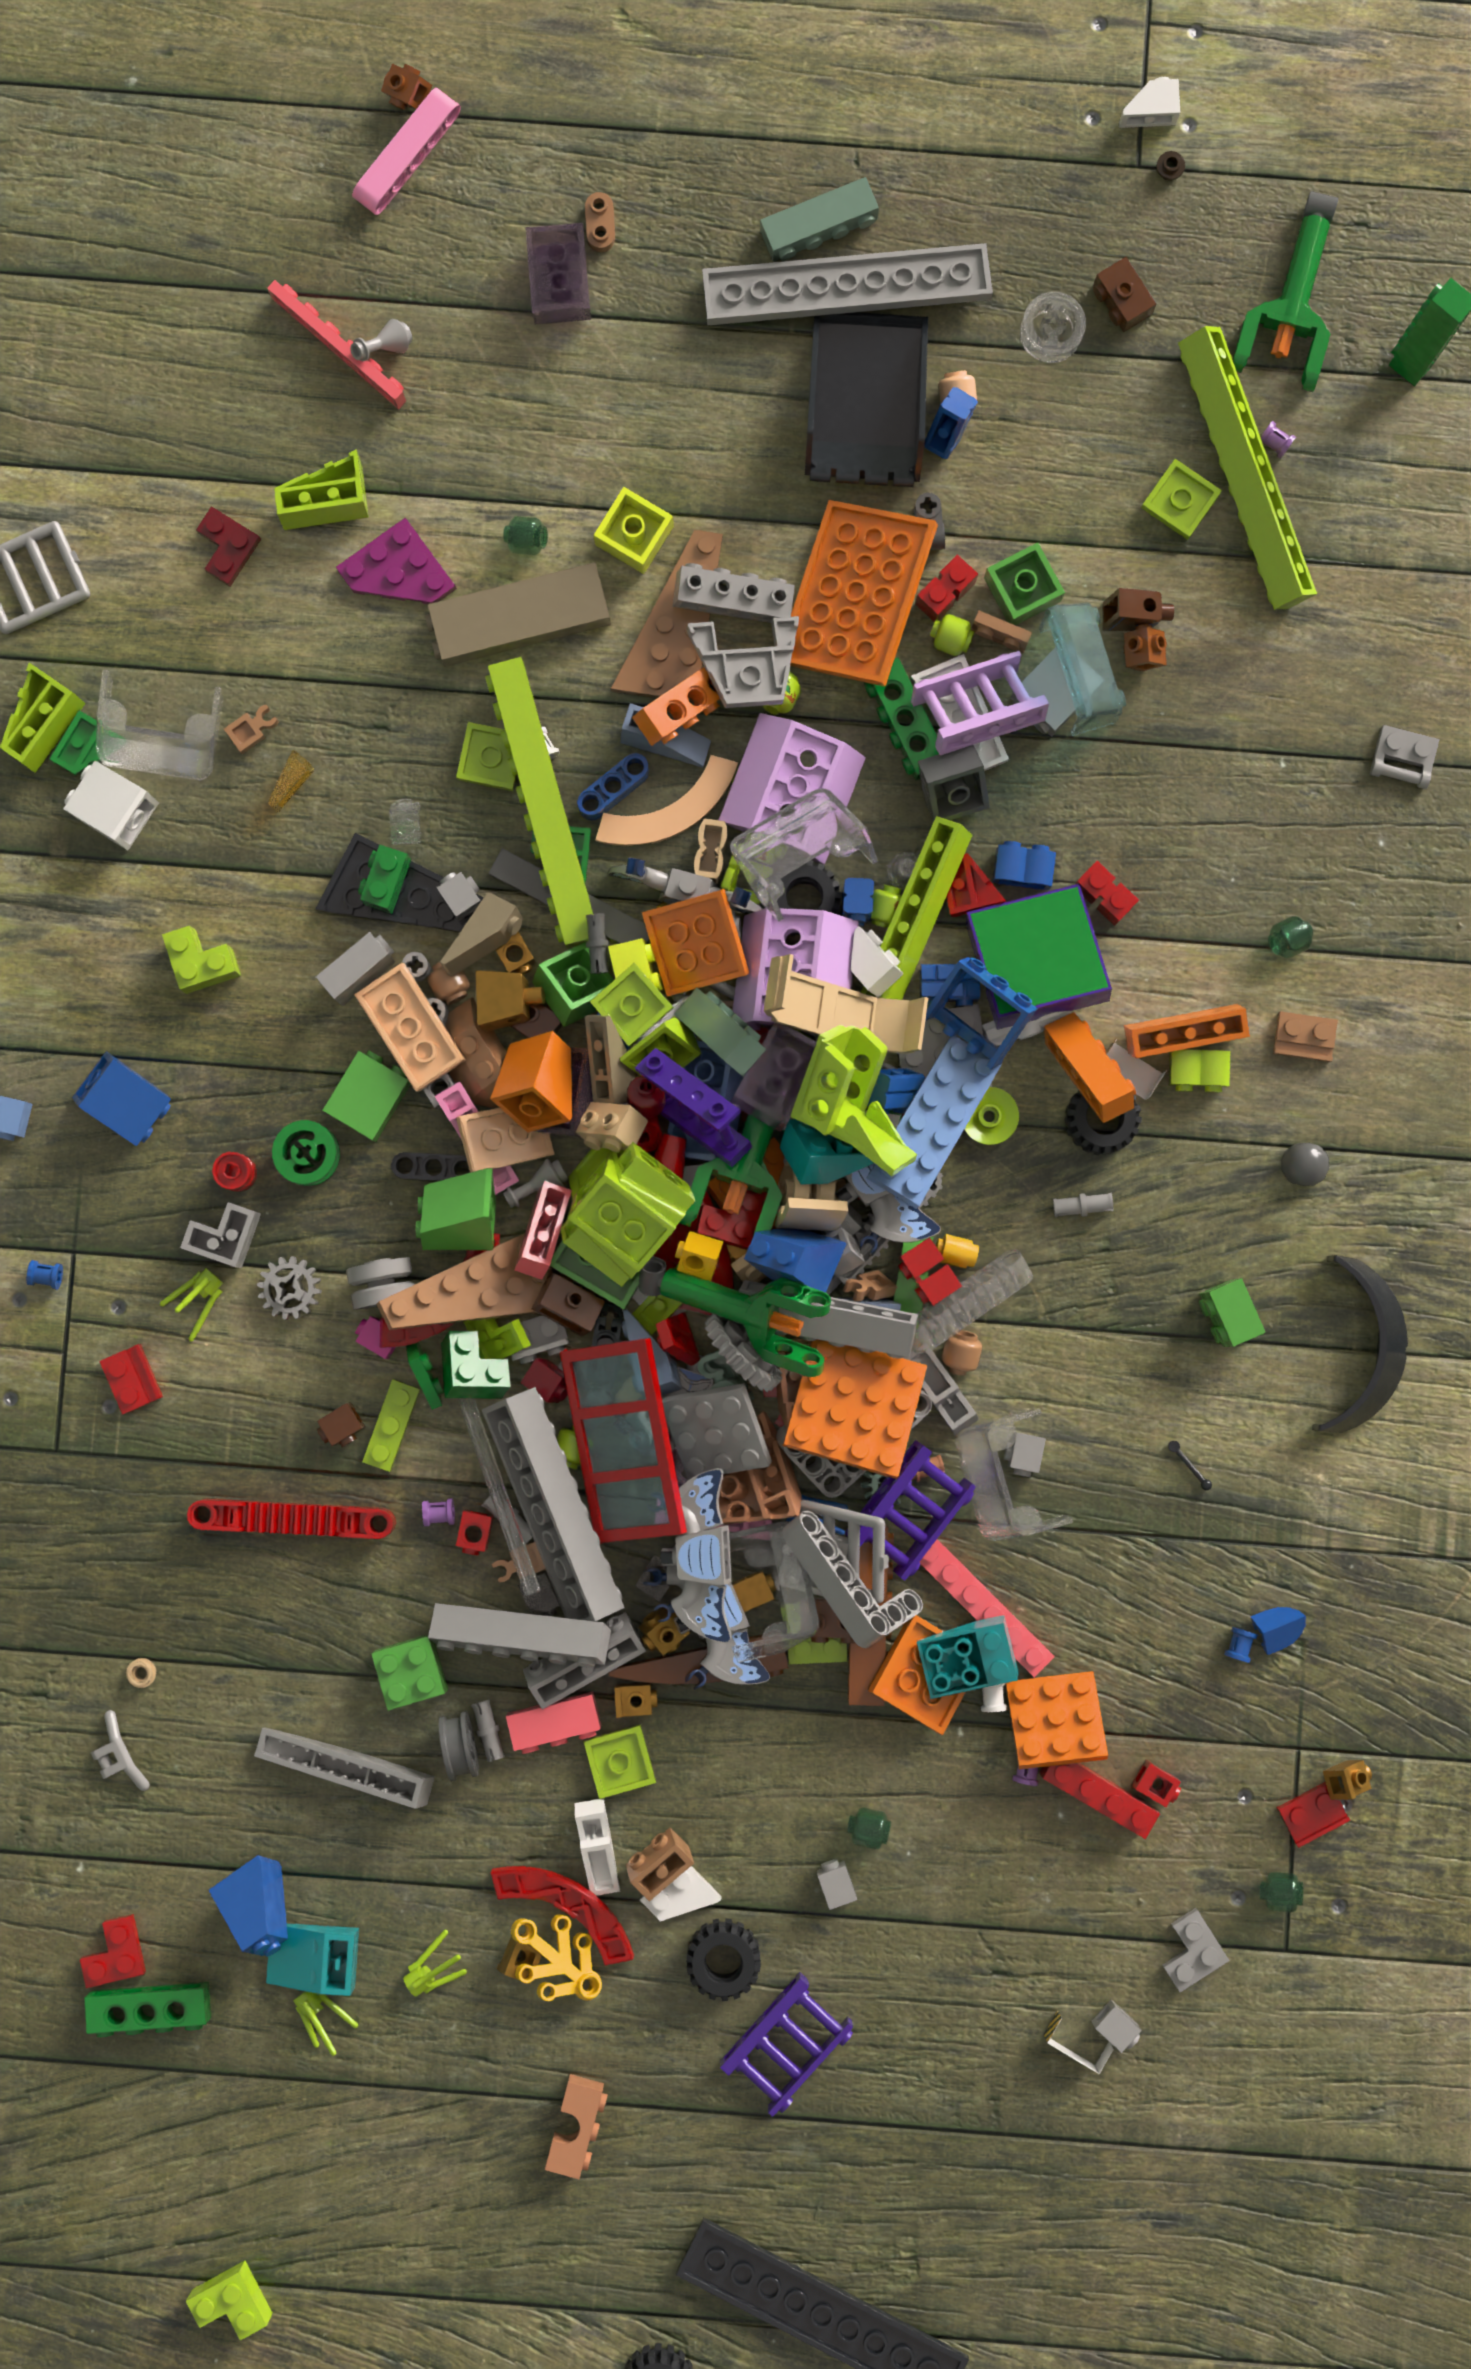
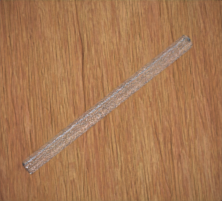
[457,1398,540,1596]

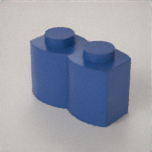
[992,841,1056,890]

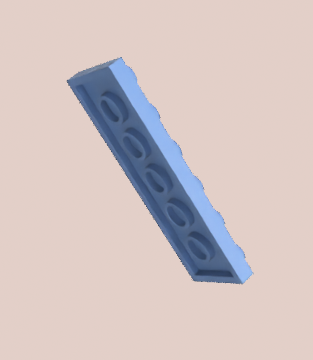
[866,1036,1002,1209]

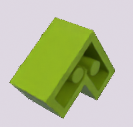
[162,925,241,994]
[186,2260,273,2341]

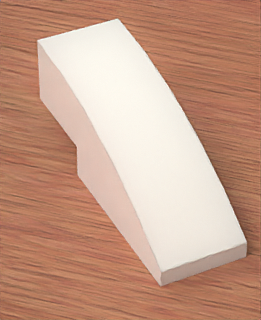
[574,1798,620,1896]

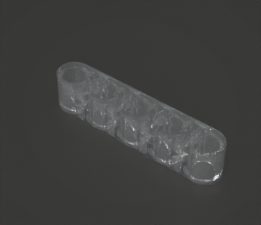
[912,1250,1033,1354]

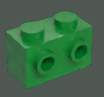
[358,844,411,914]

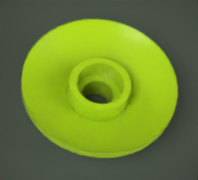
[964,1087,1019,1145]

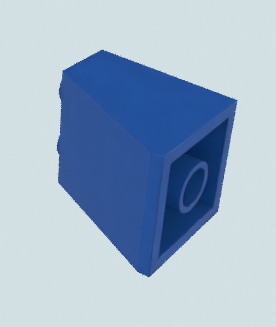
[72,1051,171,1146]
[744,1228,846,1293]
[209,1855,288,1957]

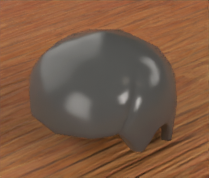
[1281,1143,1329,1186]

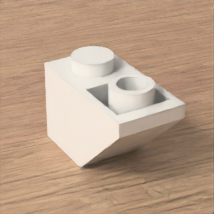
[851,926,904,998]

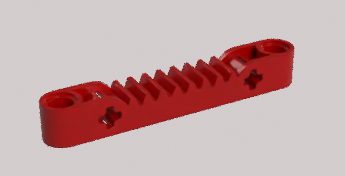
[187,1499,396,1539]

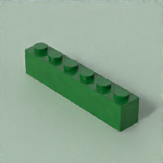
[1389,278,1471,387]

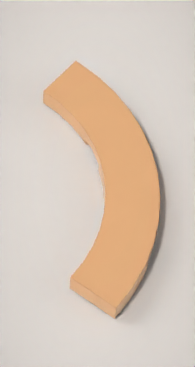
[595,755,738,846]

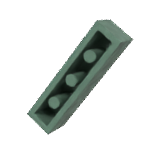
[760,177,879,262]
[674,988,766,1076]

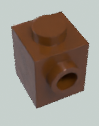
[317,1402,366,1448]

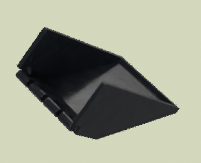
[804,312,928,488]

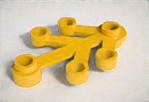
[511,1914,602,2001]

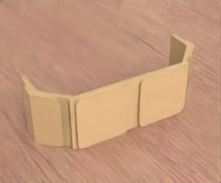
[764,954,928,1054]

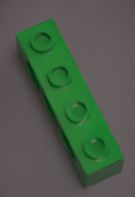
[864,657,939,781]
[84,1982,211,2037]

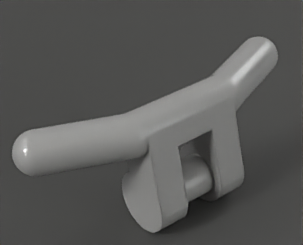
[91,1710,150,1791]

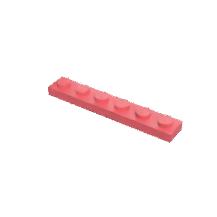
[267,280,406,410]
[920,1539,1055,1678]

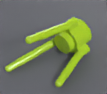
[160,1268,223,1342]
[403,1930,467,1997]
[293,1991,358,2056]

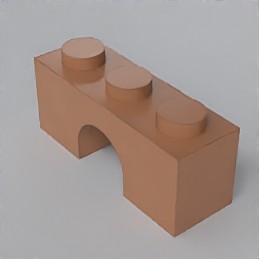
[545,2074,608,2179]

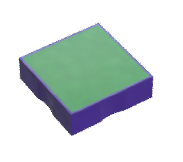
[966,884,1112,1030]

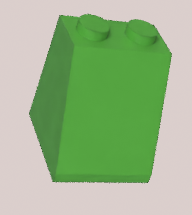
[416,1168,496,1250]

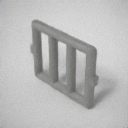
[0,521,90,634]
[799,1500,889,1604]

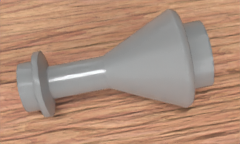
[350,319,412,361]
[503,1159,569,1208]

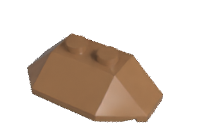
[445,997,507,1108]

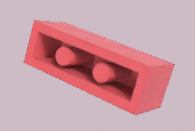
[514,1181,572,1280]
[506,1691,602,1754]

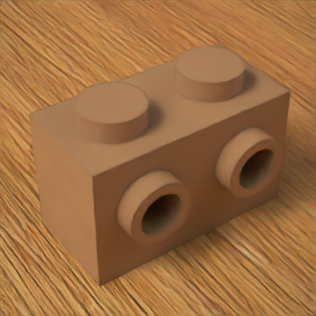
[626,1828,694,1902]

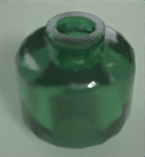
[503,516,548,556]
[1268,916,1313,958]
[847,1807,891,1850]
[1260,1872,1304,1912]

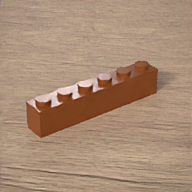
[848,1526,894,1706]

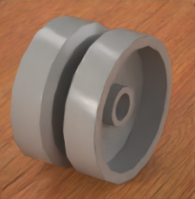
[346,1257,415,1310]

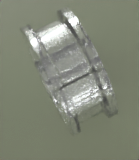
[1020,292,1086,363]

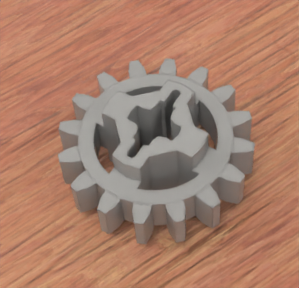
[257,1256,322,1320]

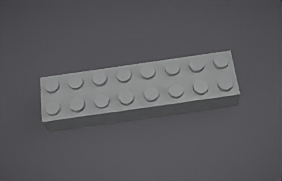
[482,1387,624,1621]

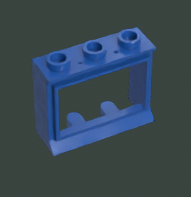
[925,957,1038,1070]

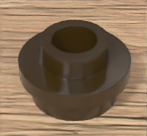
[1156,151,1185,181]

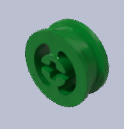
[272,1120,340,1186]

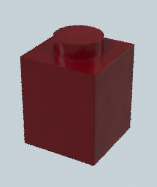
[520,1358,568,1403]

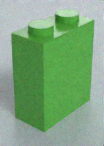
[322,1050,411,1142]

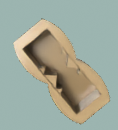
[694,819,727,884]

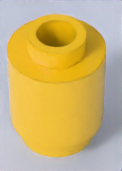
[936,1234,979,1269]

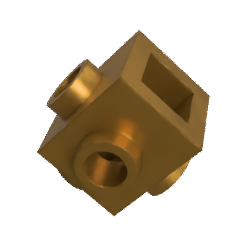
[638,1607,690,1656]

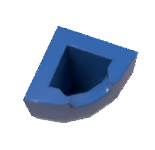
[1250,1607,1306,1655]

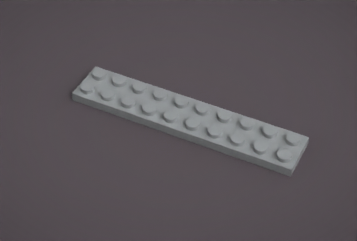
[702,243,993,325]

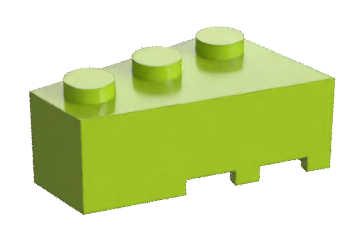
[274,449,369,530]
[0,663,86,773]

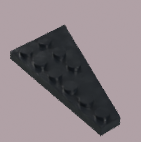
[315,833,484,932]

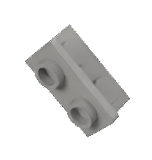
[511,1315,570,1365]

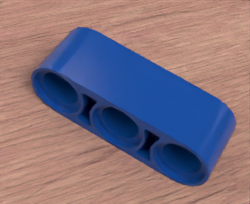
[577,753,649,821]

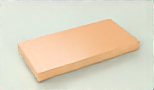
[354,962,466,1092]

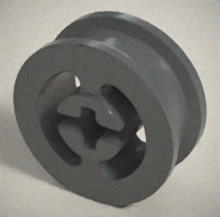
[439,1711,479,1782]

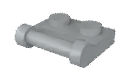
[1370,725,1440,789]

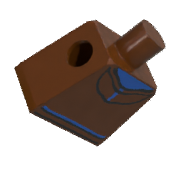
[1102,588,1174,631]

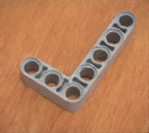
[776,1389,932,1498]
[782,1511,923,1648]

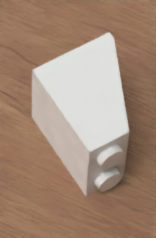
[63,761,159,851]

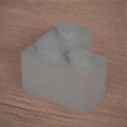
[180,1202,261,1268]

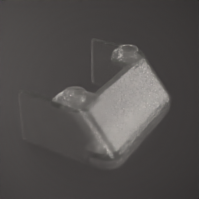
[96,669,223,780]
[730,788,878,922]
[955,1407,1073,1541]
[729,1521,819,1663]

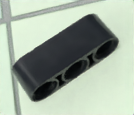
[391,1152,467,1182]

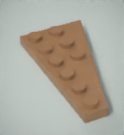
[611,530,723,704]
[376,1233,553,1330]

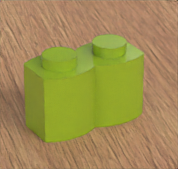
[1168,1049,1230,1093]

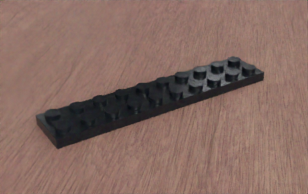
[676,2217,969,2369]

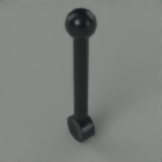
[1168,1441,1212,1490]

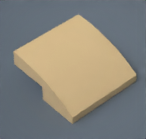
[775,1198,848,1231]

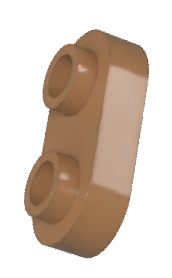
[585,192,615,252]

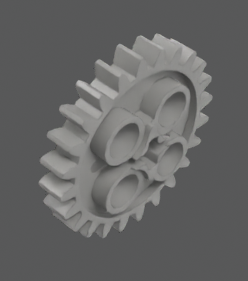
[705,1314,783,1392]

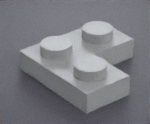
[1162,1908,1230,1992]

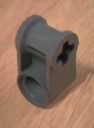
[914,492,945,551]

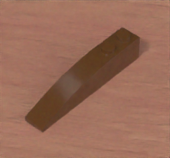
[608,1630,789,1684]

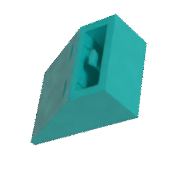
[780,1119,874,1185]
[917,1615,1018,1699]
[266,1923,359,1996]

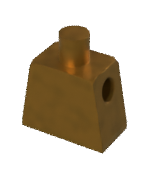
[475,970,545,1032]

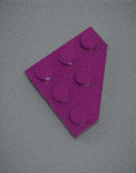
[336,517,457,604]

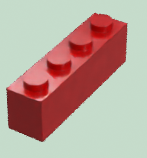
[1039,1763,1160,1839]

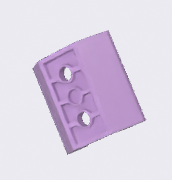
[719,713,866,865]
[733,908,859,1030]

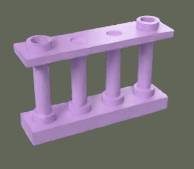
[911,651,1049,755]

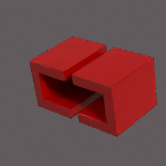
[915,554,978,623]
[1075,861,1139,926]
[898,1237,962,1306]

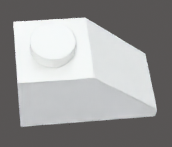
[1119,77,1180,128]

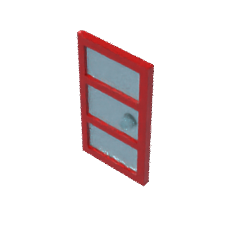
[560,1338,687,1544]

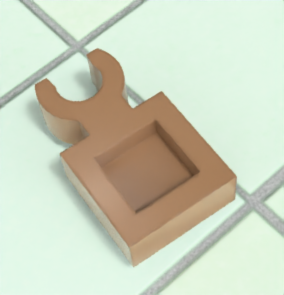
[224,705,279,754]
[843,1270,897,1301]
[492,1541,545,1582]

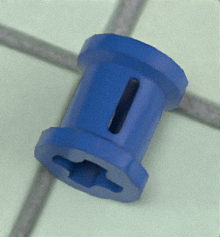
[26,1260,63,1290]
[1224,1627,1258,1663]

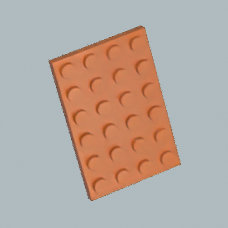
[790,500,938,687]

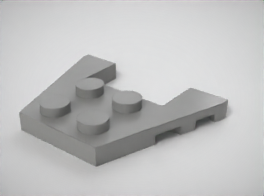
[686,616,799,708]

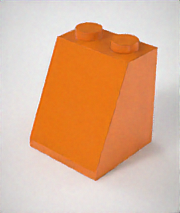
[490,1031,572,1133]

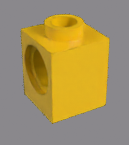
[675,1231,724,1281]

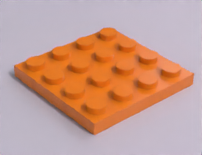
[783,1339,927,1479]

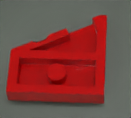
[947,853,1006,917]
[656,1312,700,1366]

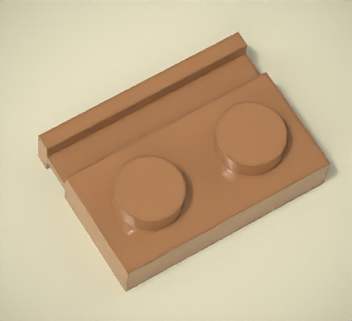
[971,610,1032,653]
[1273,1011,1338,1062]

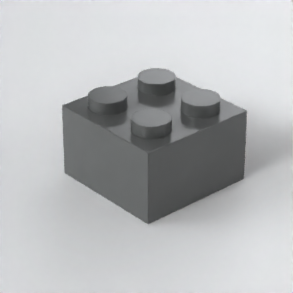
[917,745,990,822]

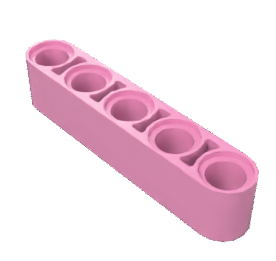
[352,88,461,215]

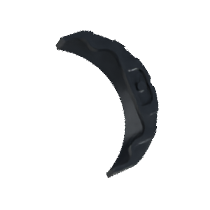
[1312,1255,1408,1433]

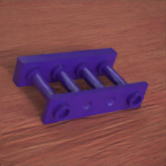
[635,1048,752,1167]
[845,1440,977,1581]
[720,1972,853,2117]

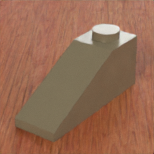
[440,892,523,976]
[585,1015,637,1104]

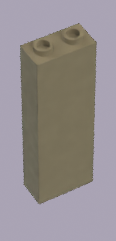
[425,562,611,667]

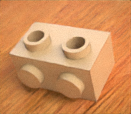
[576,1102,648,1152]

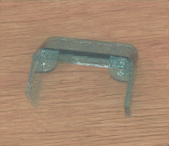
[1039,603,1126,736]

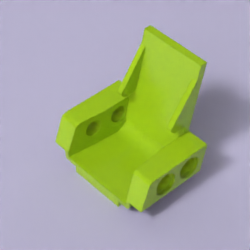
[790,1025,917,1176]
[560,1142,695,1287]

